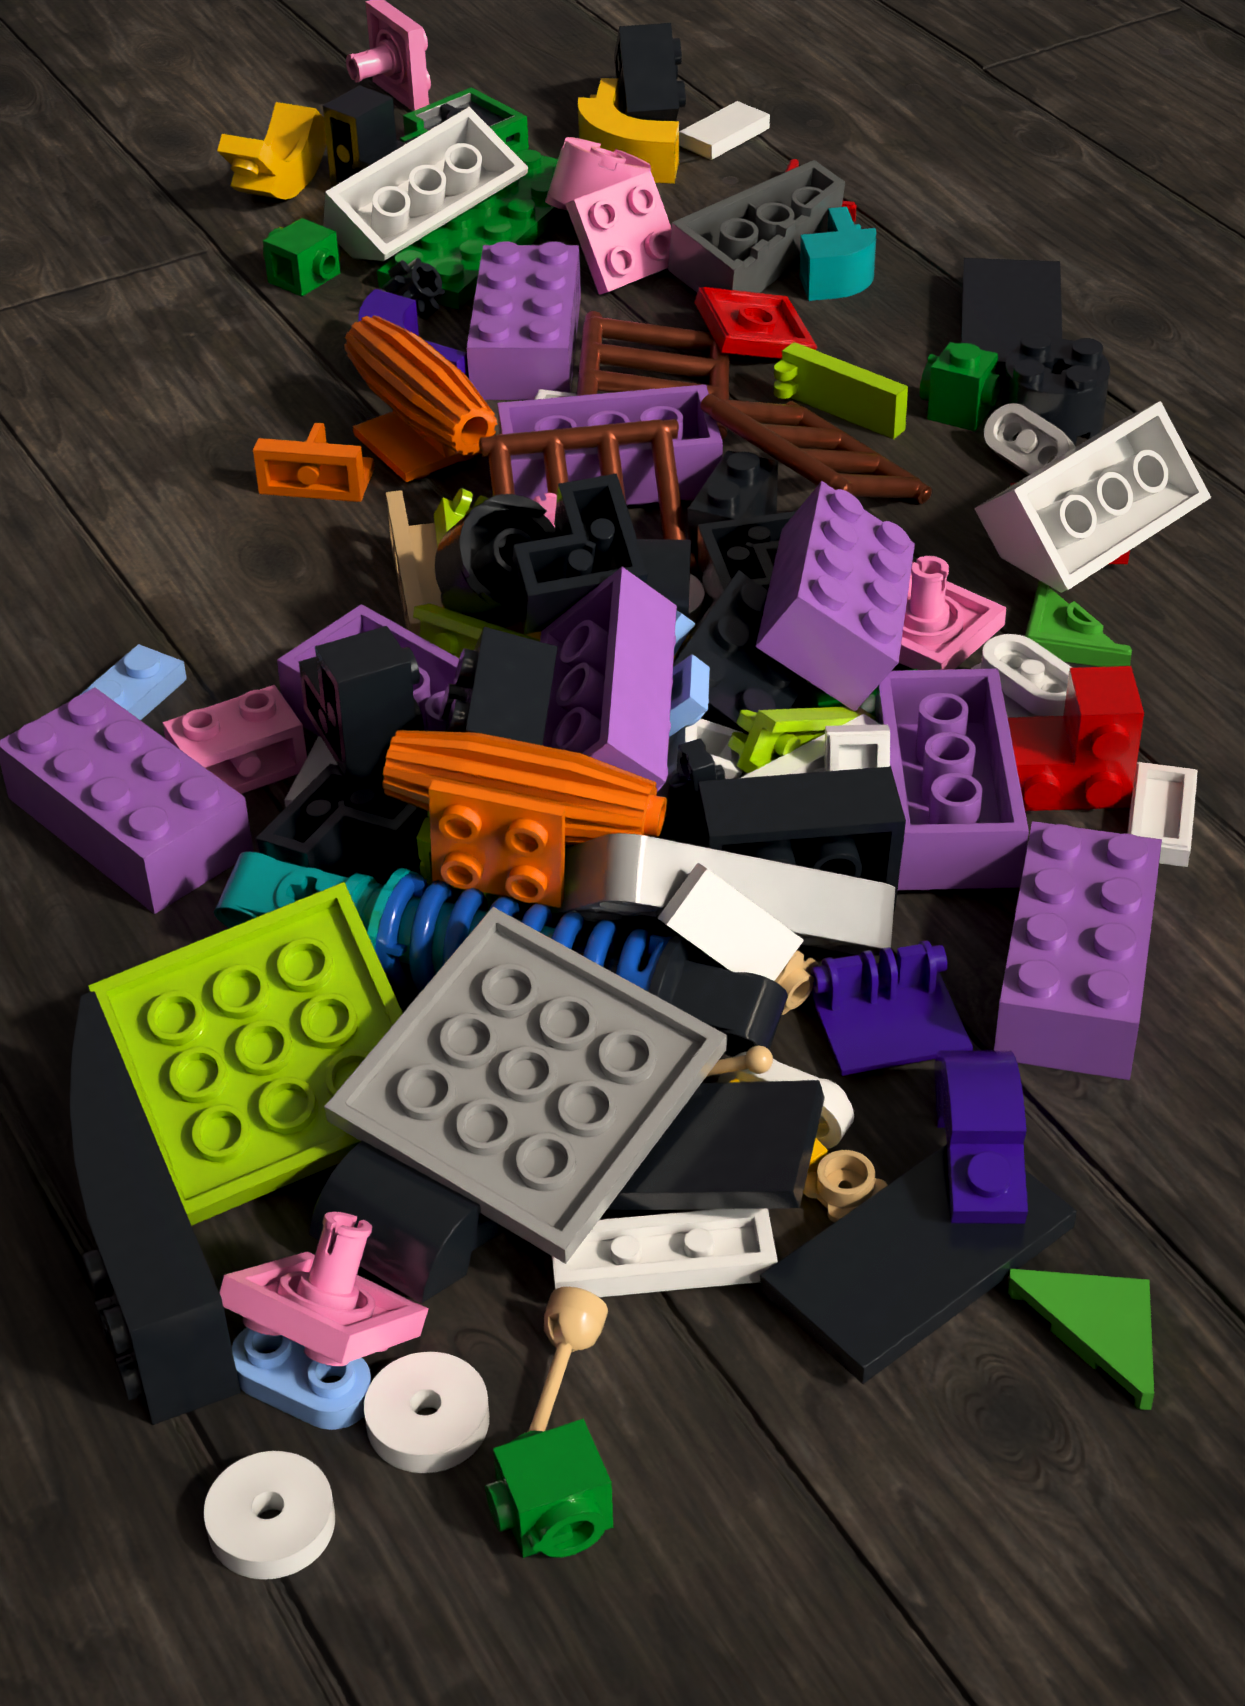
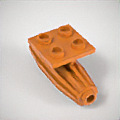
[344,315,497,482]
[382,730,667,908]

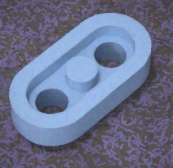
[232,1327,372,1430]

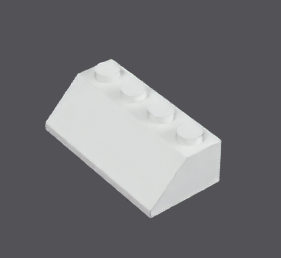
[323,107,528,261]
[974,401,1211,593]

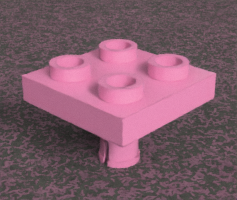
[346,0,431,111]
[565,171,671,295]
[899,556,1006,670]
[219,1212,429,1366]

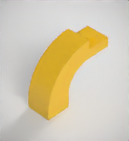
[578,78,679,184]
[217,102,327,200]

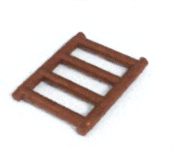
[577,311,730,440]
[701,394,932,504]
[479,419,698,573]

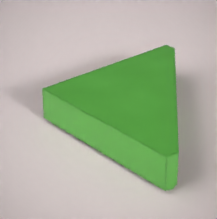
[1025,580,1132,667]
[1008,1269,1154,1410]

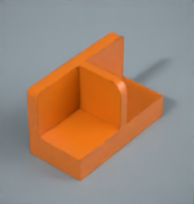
[253,423,374,502]

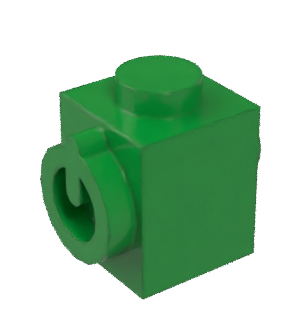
[263,218,340,297]
[920,342,1002,431]
[485,1418,613,1558]

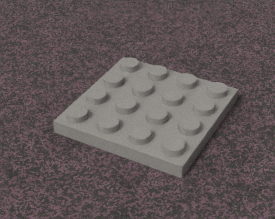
[324,907,727,1264]

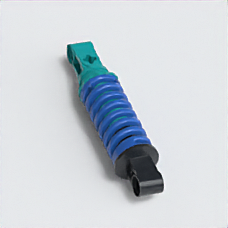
[214,852,788,1057]

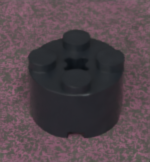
[1001,332,1110,445]
[435,494,558,628]

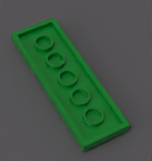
[377,149,568,310]

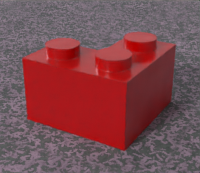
[1007,666,1144,811]

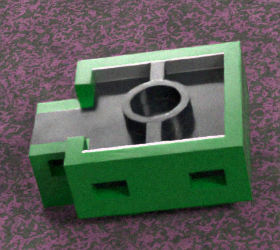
[400,87,529,154]

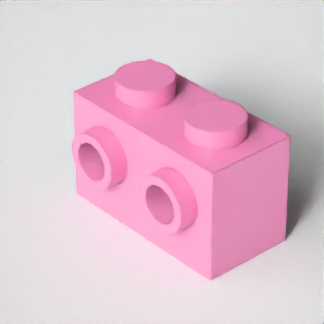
[163,685,307,794]

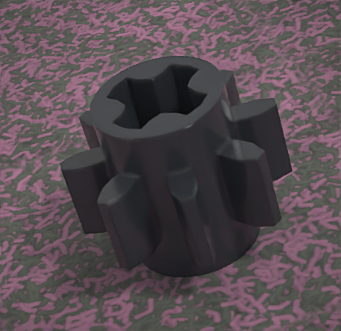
[382,258,445,319]

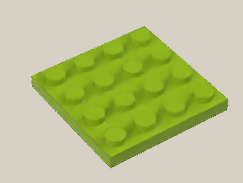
[88,882,403,1226]

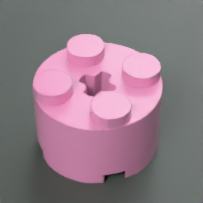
[545,137,651,210]

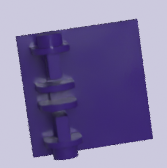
[810,940,973,1076]

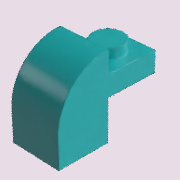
[799,207,876,301]

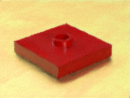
[694,287,817,359]

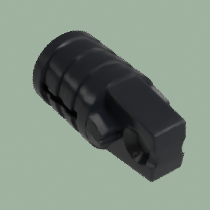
[669,738,725,846]

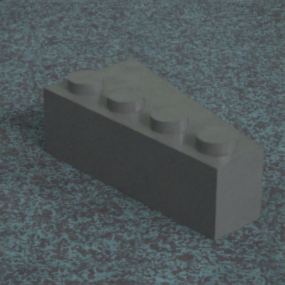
[668,160,845,293]

